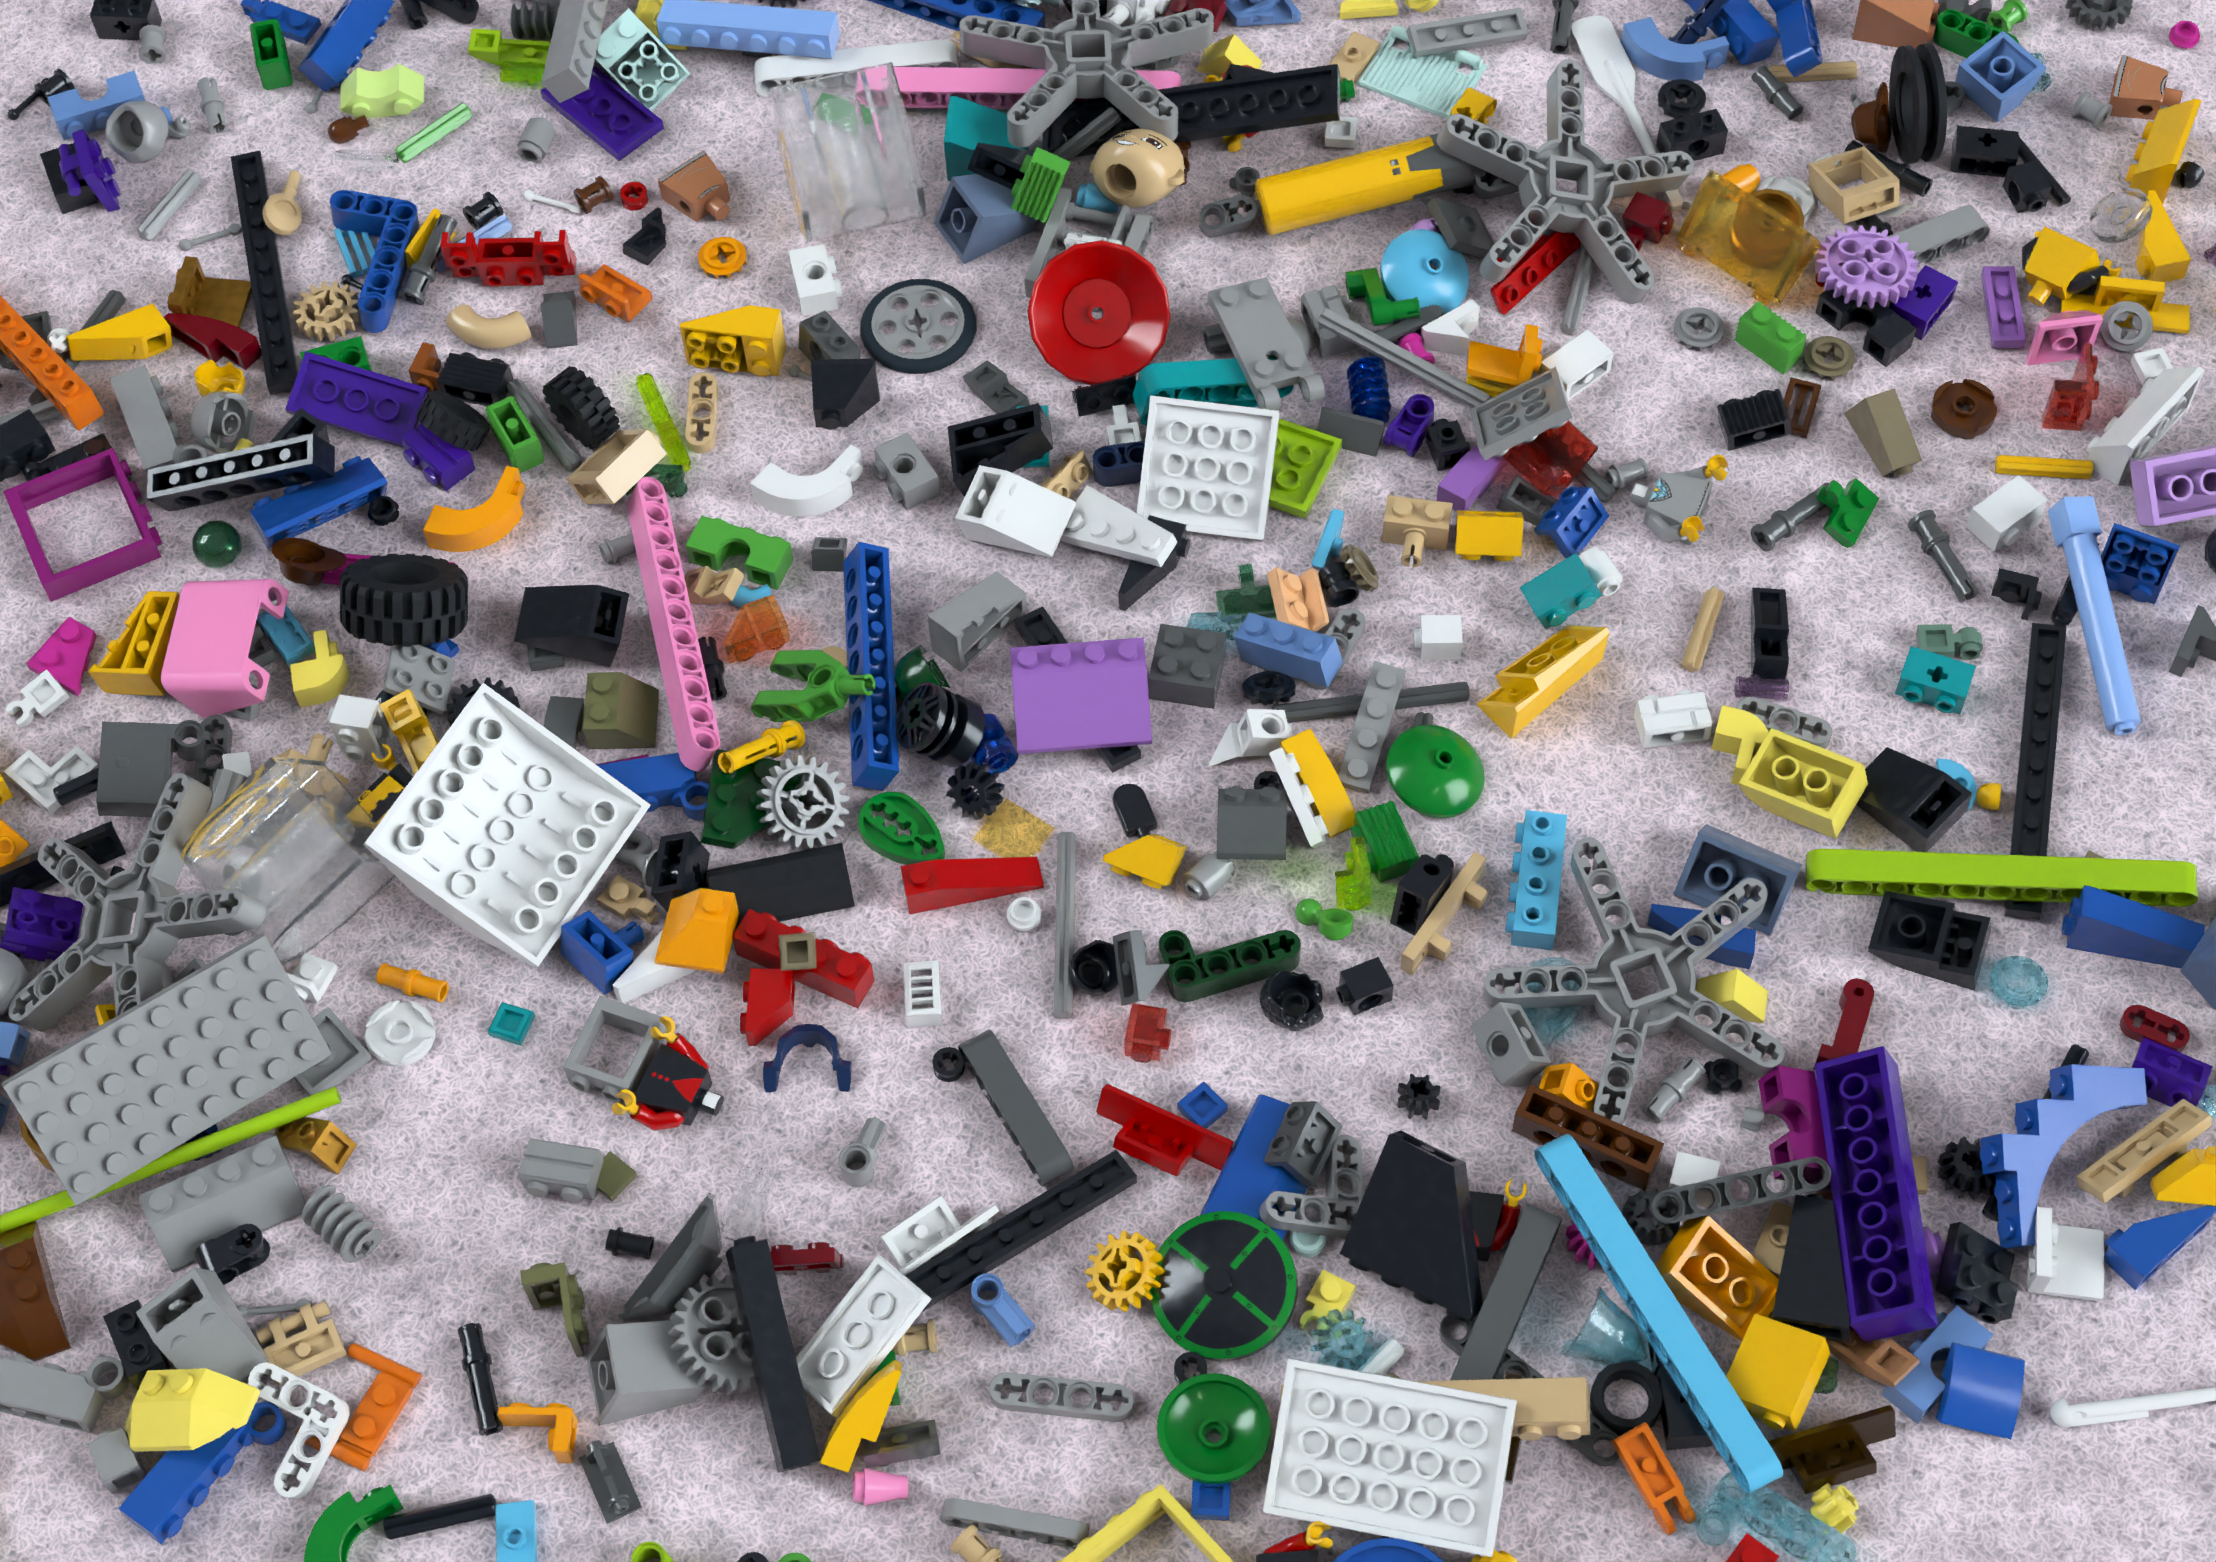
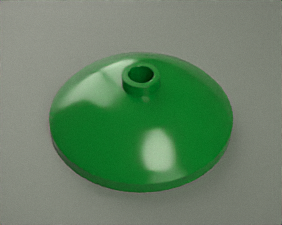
[1386,725,1485,818]
[1157,1373,1271,1484]

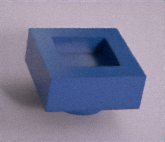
[1177,1081,1228,1129]
[1191,1481,1231,1521]

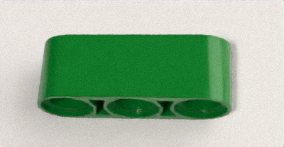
[1933,9,2019,58]

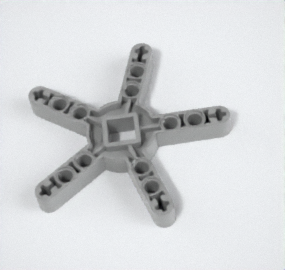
[959,0,1214,148]
[1436,59,1694,304]
[8,773,266,1032]
[1483,837,1784,1125]

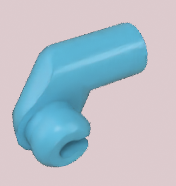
[730,584,773,610]

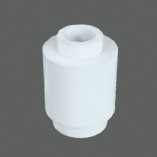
[1579,547,1623,596]

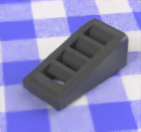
[1496,475,1557,526]

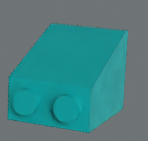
[944,96,1029,181]

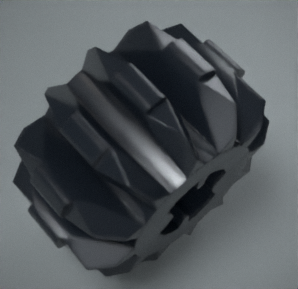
[946,761,1005,820]
[1937,1136,1996,1200]

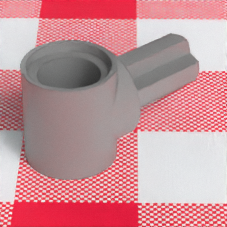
[839,1117,886,1187]

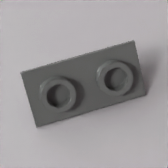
[579,1440,642,1524]

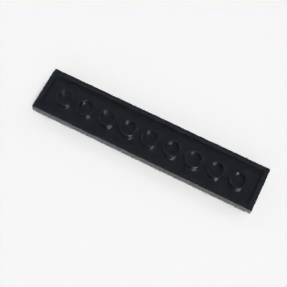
[1042,64,1340,157]

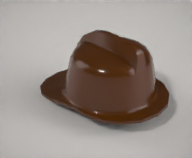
[1851,82,1891,153]
[272,537,347,586]

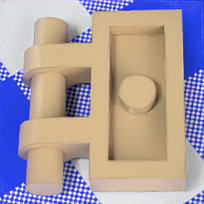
[256,1300,347,1386]

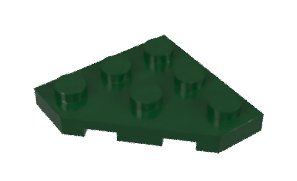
[700,749,805,849]

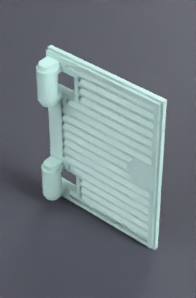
[1356,25,1487,119]

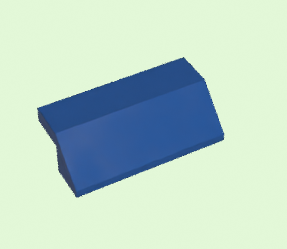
[1200,1094,1308,1241]

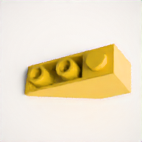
[66,303,173,361]

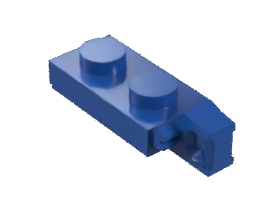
[240,0,322,45]

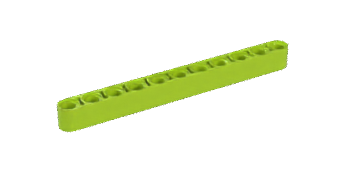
[1805,849,2198,907]

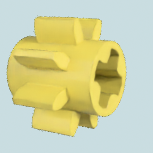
[1810,1483,1859,1534]

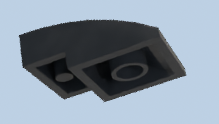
[1868,890,1991,991]

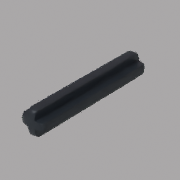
[383,1494,497,1540]

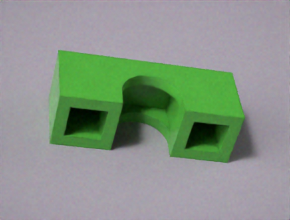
[685,516,793,590]

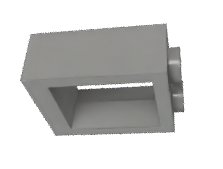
[563,996,666,1103]

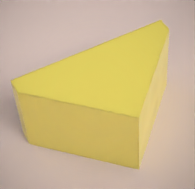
[1196,34,1262,77]
[1696,969,1768,1024]

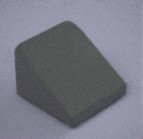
[811,537,847,572]

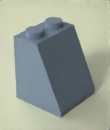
[934,174,1038,264]

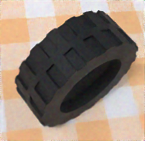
[416,390,491,452]

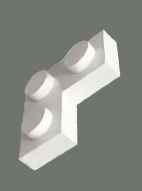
[3,746,99,815]

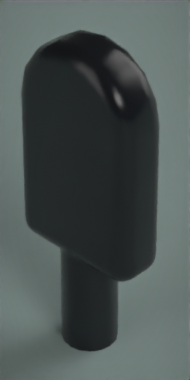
[1112,784,1157,839]

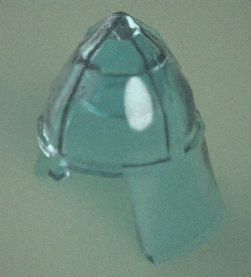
[1561,1286,1648,1366]

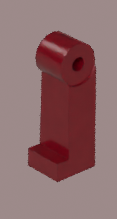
[1813,978,1874,1070]

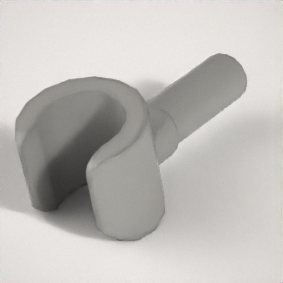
[1740,1102,1765,1131]

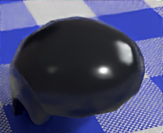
[1068,940,1119,996]

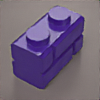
[402,423,475,491]

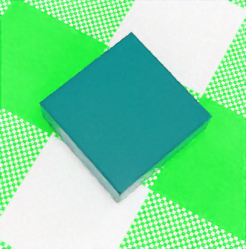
[487,1002,535,1046]

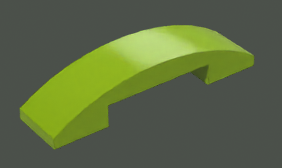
[468,28,550,69]

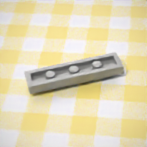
[1406,8,1528,57]
[1338,661,1406,794]

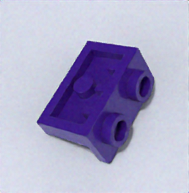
[2131,1037,2213,1107]

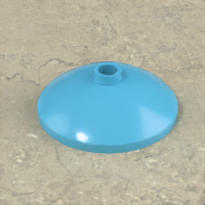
[1380,229,1469,315]

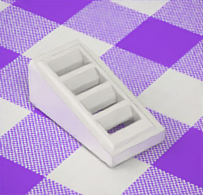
[904,960,942,1028]

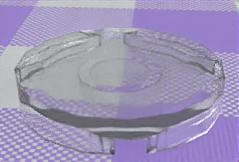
[2089,188,2153,243]

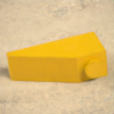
[2136,190,2191,282]

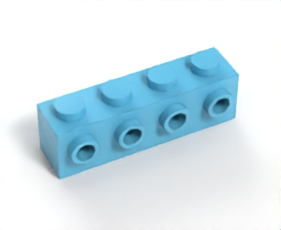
[1505,810,1567,950]

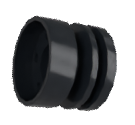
[896,682,985,767]

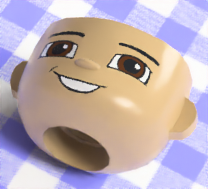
[1089,129,1185,208]

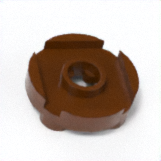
[1931,379,1997,440]

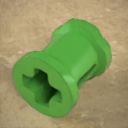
[1987,0,2028,33]

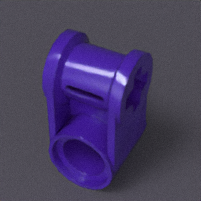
[1383,394,1435,457]

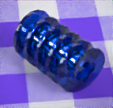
[1347,356,1392,424]

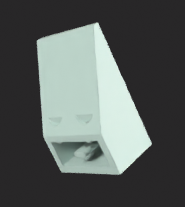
[595,8,691,112]

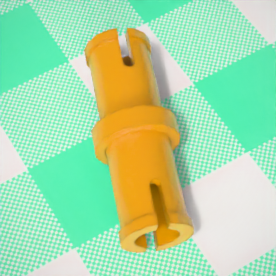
[376,963,449,1003]

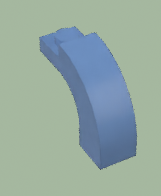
[1621,17,1729,81]

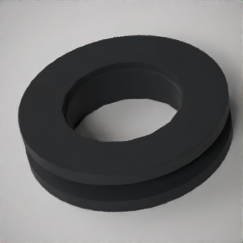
[1889,43,1947,164]

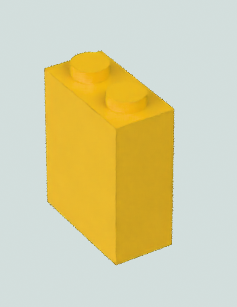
[1726,1313,1831,1432]

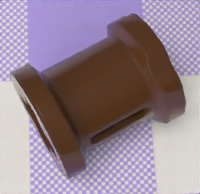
[573,176,614,214]

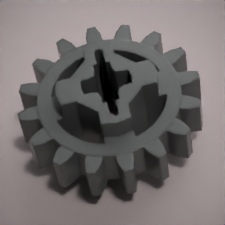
[2065,0,2133,31]

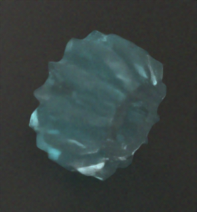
[1310,1309,1374,1370]

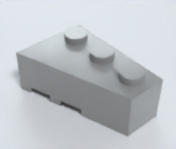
[928,571,1027,672]

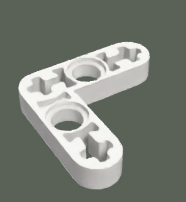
[248,1362,350,1499]

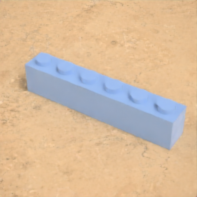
[656,0,840,59]

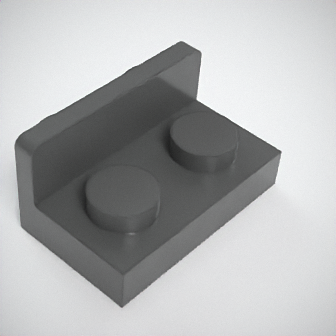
[1264,1101,1343,1187]

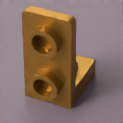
[272,1117,357,1174]

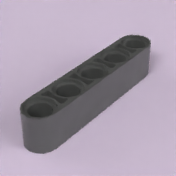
[958,1029,1074,1186]
[1649,1157,1831,1223]

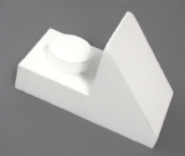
[1421,299,1480,356]

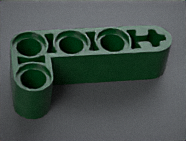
[1158,930,1301,1002]

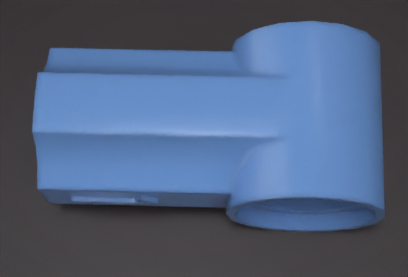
[971,1273,1035,1348]

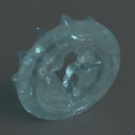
[1989,956,2048,1009]

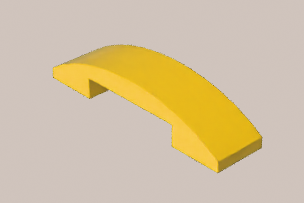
[380,689,439,775]

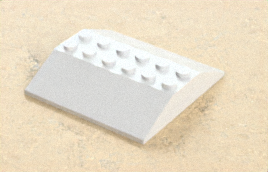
[363,683,651,968]

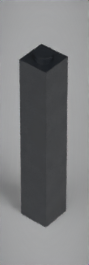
[725,1236,820,1473]

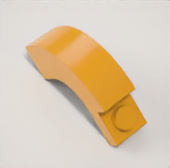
[423,465,525,552]

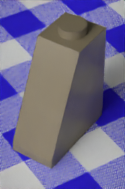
[1844,388,1922,478]

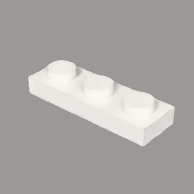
[1269,747,1329,848]

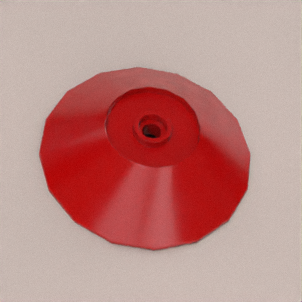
[1027,240,1171,385]

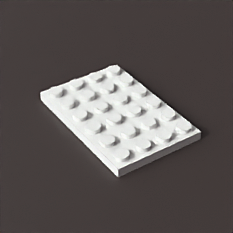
[1263,1358,1517,1557]

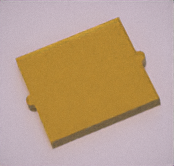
[973,798,1054,858]

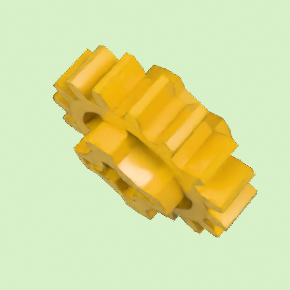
[1085,1230,1164,1312]

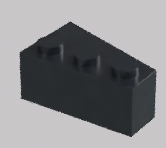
[948,403,1053,497]

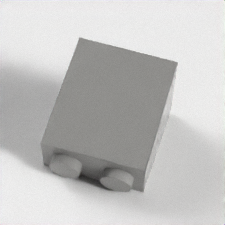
[586,1320,708,1426]

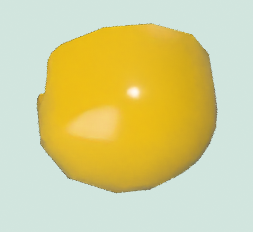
[194,360,246,397]

